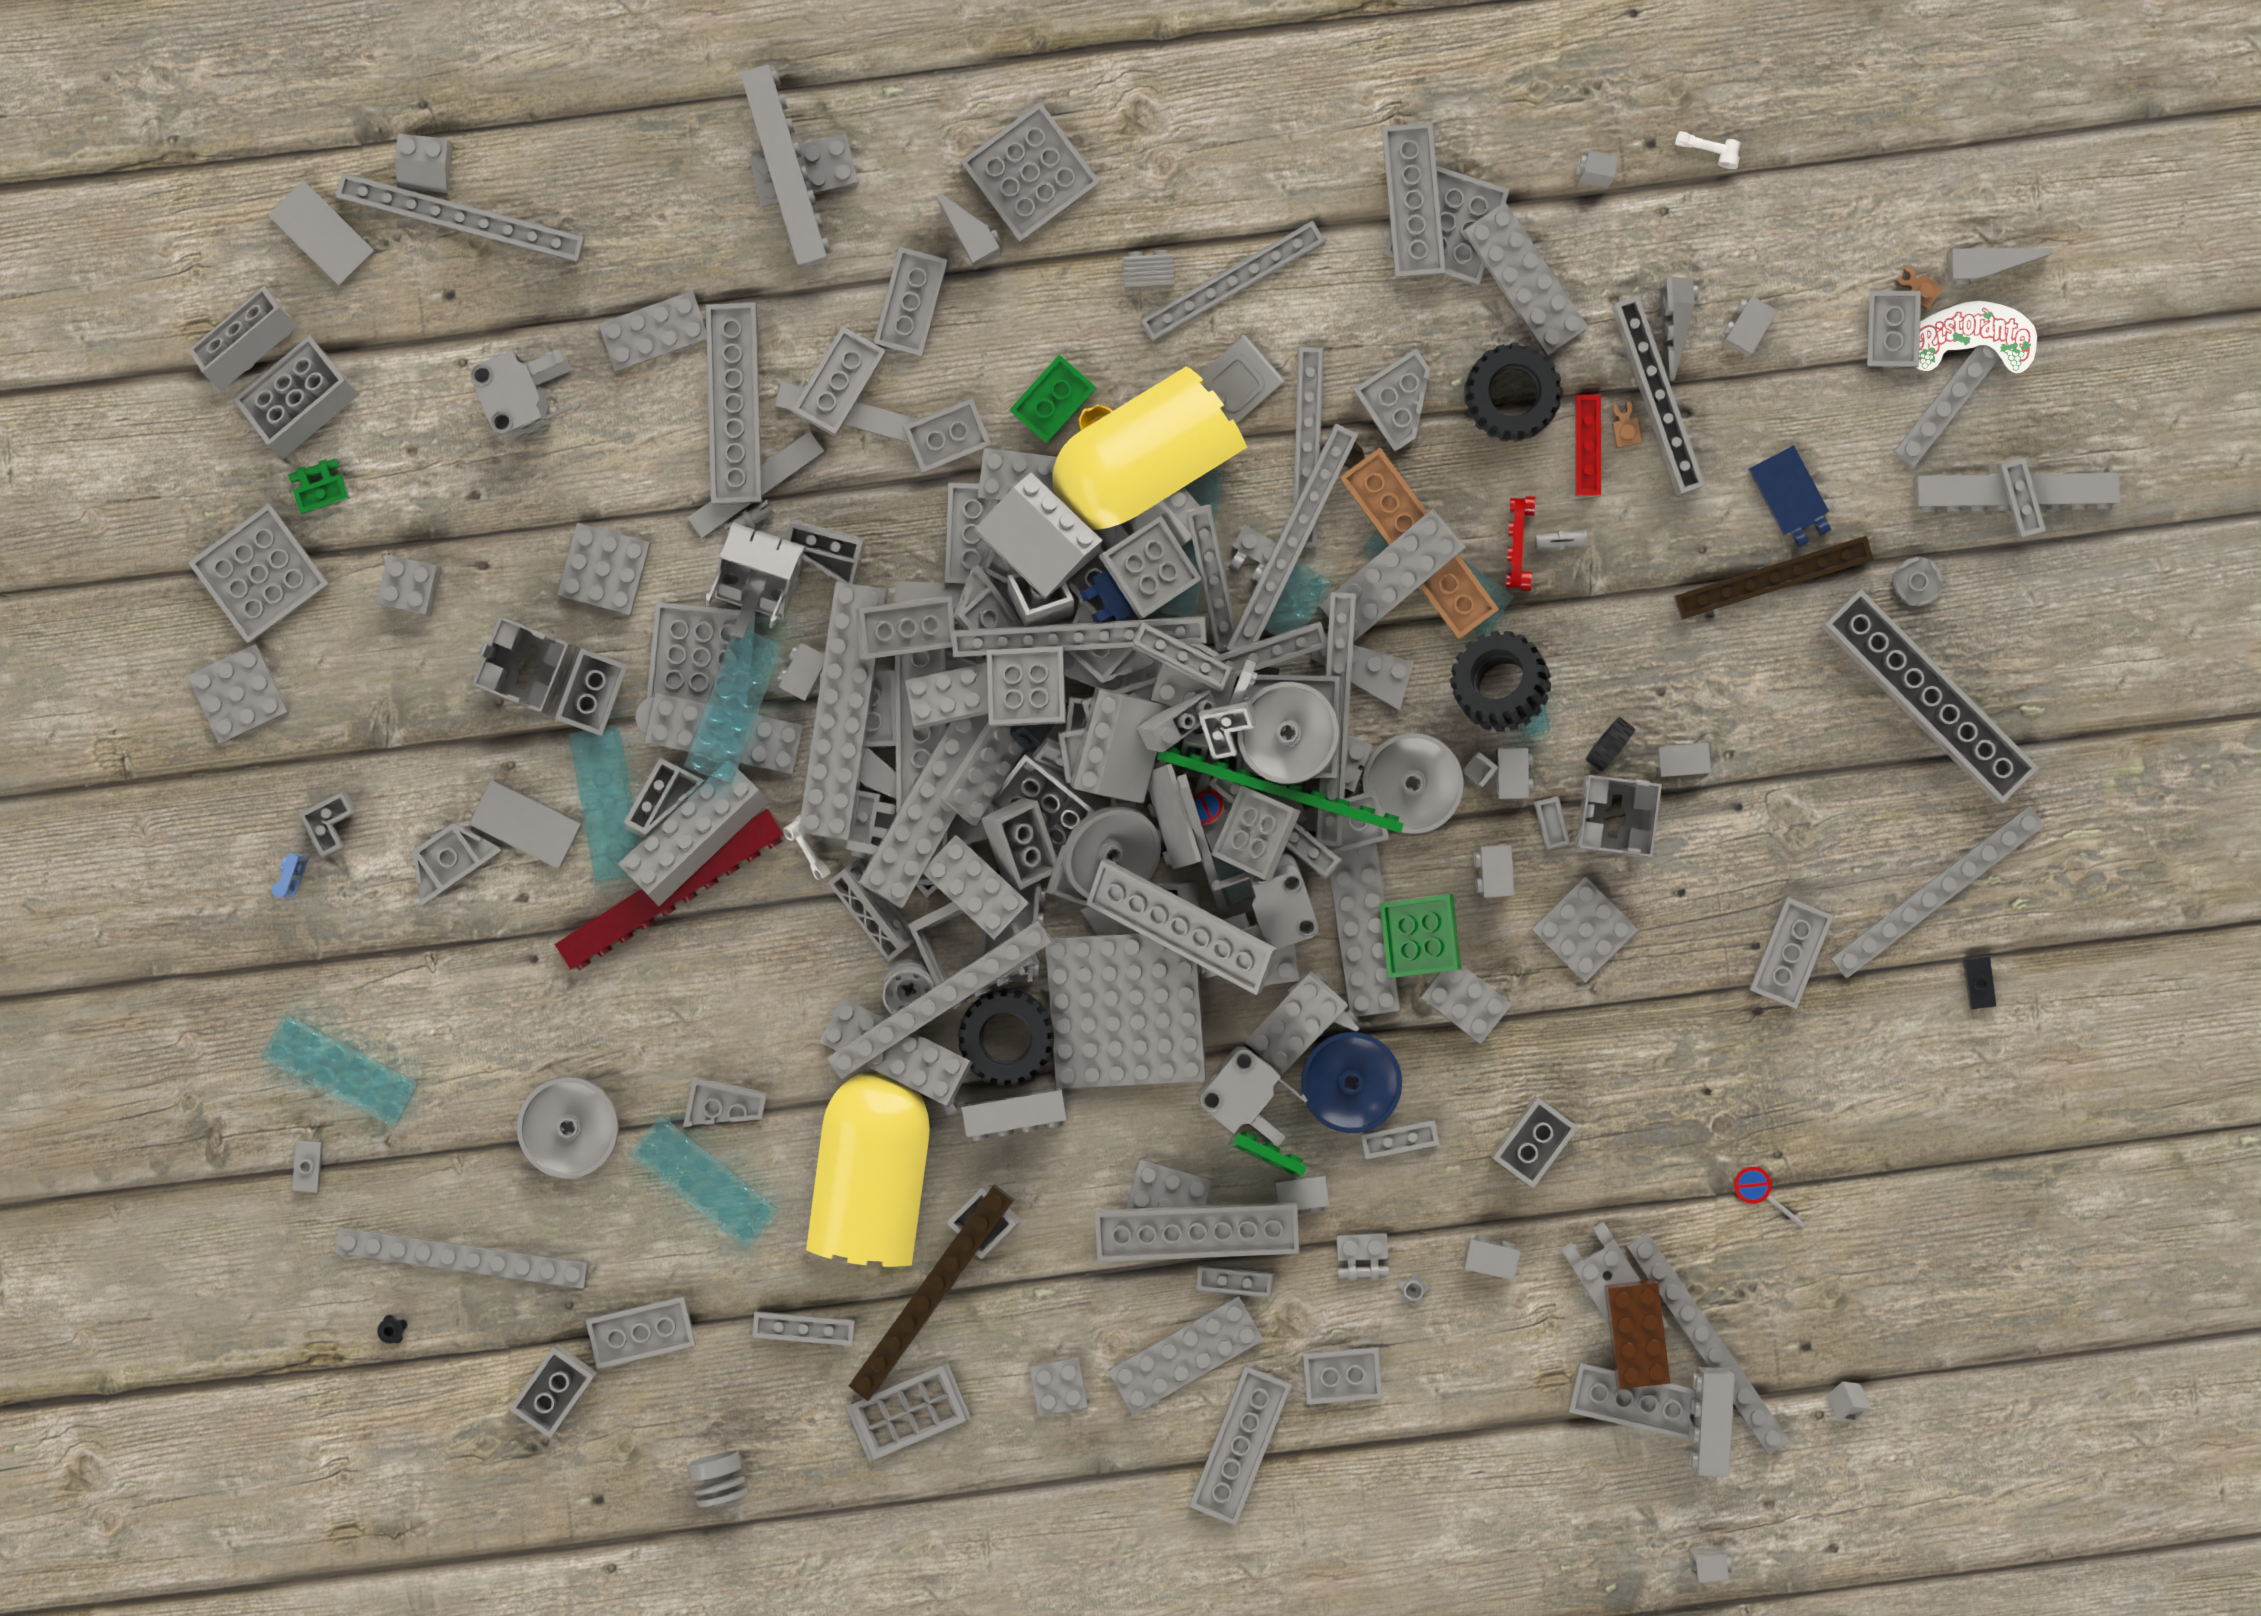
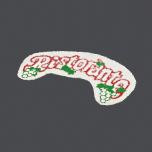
[1917,301,2037,373]

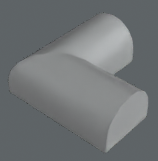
[1198,701,1255,760]
[298,791,356,859]

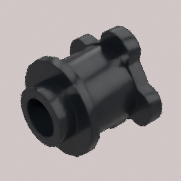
[377,1314,408,1344]

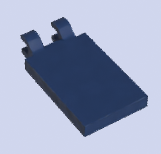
[1748,445,1832,547]
[1080,570,1135,622]

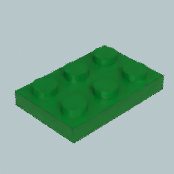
[1009,354,1097,444]

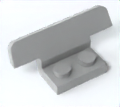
[893,582,965,630]

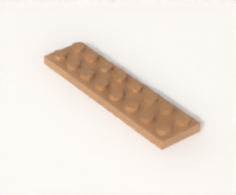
[1339,448,1499,640]

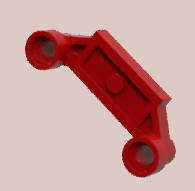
[1506,496,1535,591]

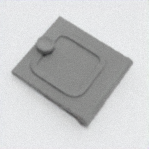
[1199,334,1286,424]

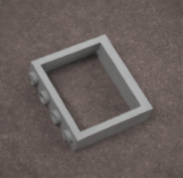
[908,902,1039,1009]

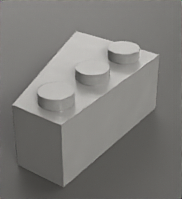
[785,520,866,584]
[623,758,705,839]

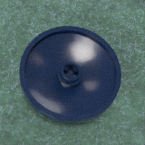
[1301,1032,1402,1133]

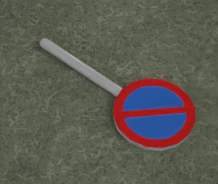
[1193,756,1230,825]
[1734,1166,1806,1228]

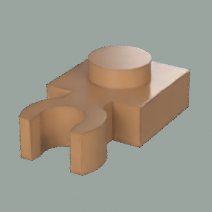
[1895,267,1943,310]
[1612,402,1642,448]

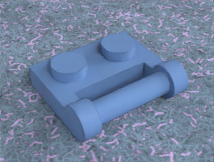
[271,853,309,897]

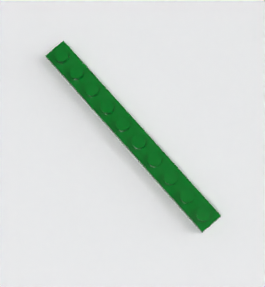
[1157,747,1404,833]

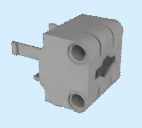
[470,350,581,442]
[705,523,806,639]
[473,617,574,715]
[1575,774,1662,859]
[1212,847,1319,949]
[1198,1046,1307,1147]

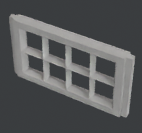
[846,1362,971,1462]

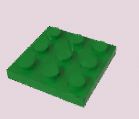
[1379,894,1462,978]
[1228,1131,1307,1177]

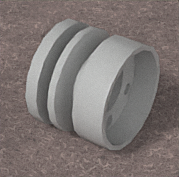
[882,959,935,1014]
[687,1450,749,1507]

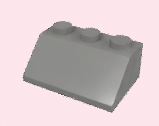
[550,646,628,736]

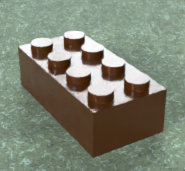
[1604,1279,1671,1389]

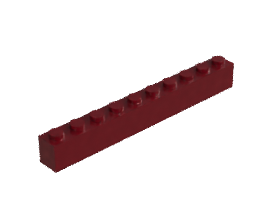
[554,809,784,971]

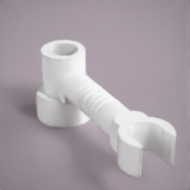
[1675,131,1741,169]
[783,814,831,880]

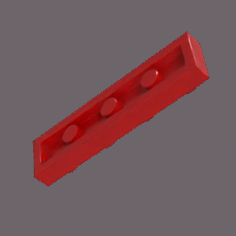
[1575,395,1601,496]

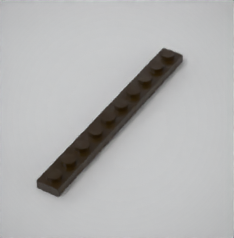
[848,1185,1015,1401]

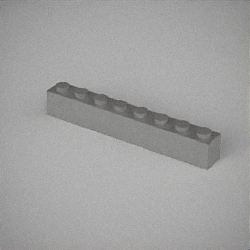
[740,64,831,269]
[1611,295,1705,496]
[1913,473,2120,513]

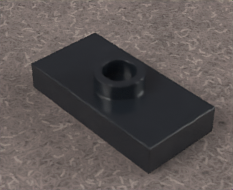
[1963,956,1996,1009]

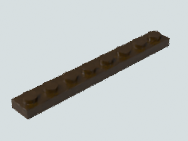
[1674,536,1874,620]

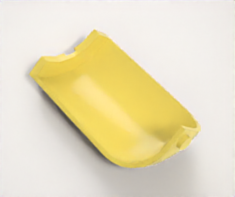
[1052,366,1247,530]
[806,1071,929,1267]

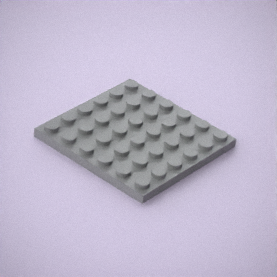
[1046,933,1207,1089]

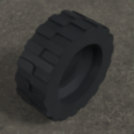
[1585,716,1635,772]

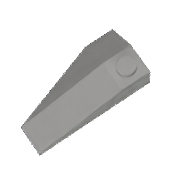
[1660,276,1698,384]

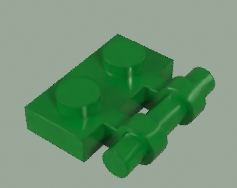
[288,458,350,515]

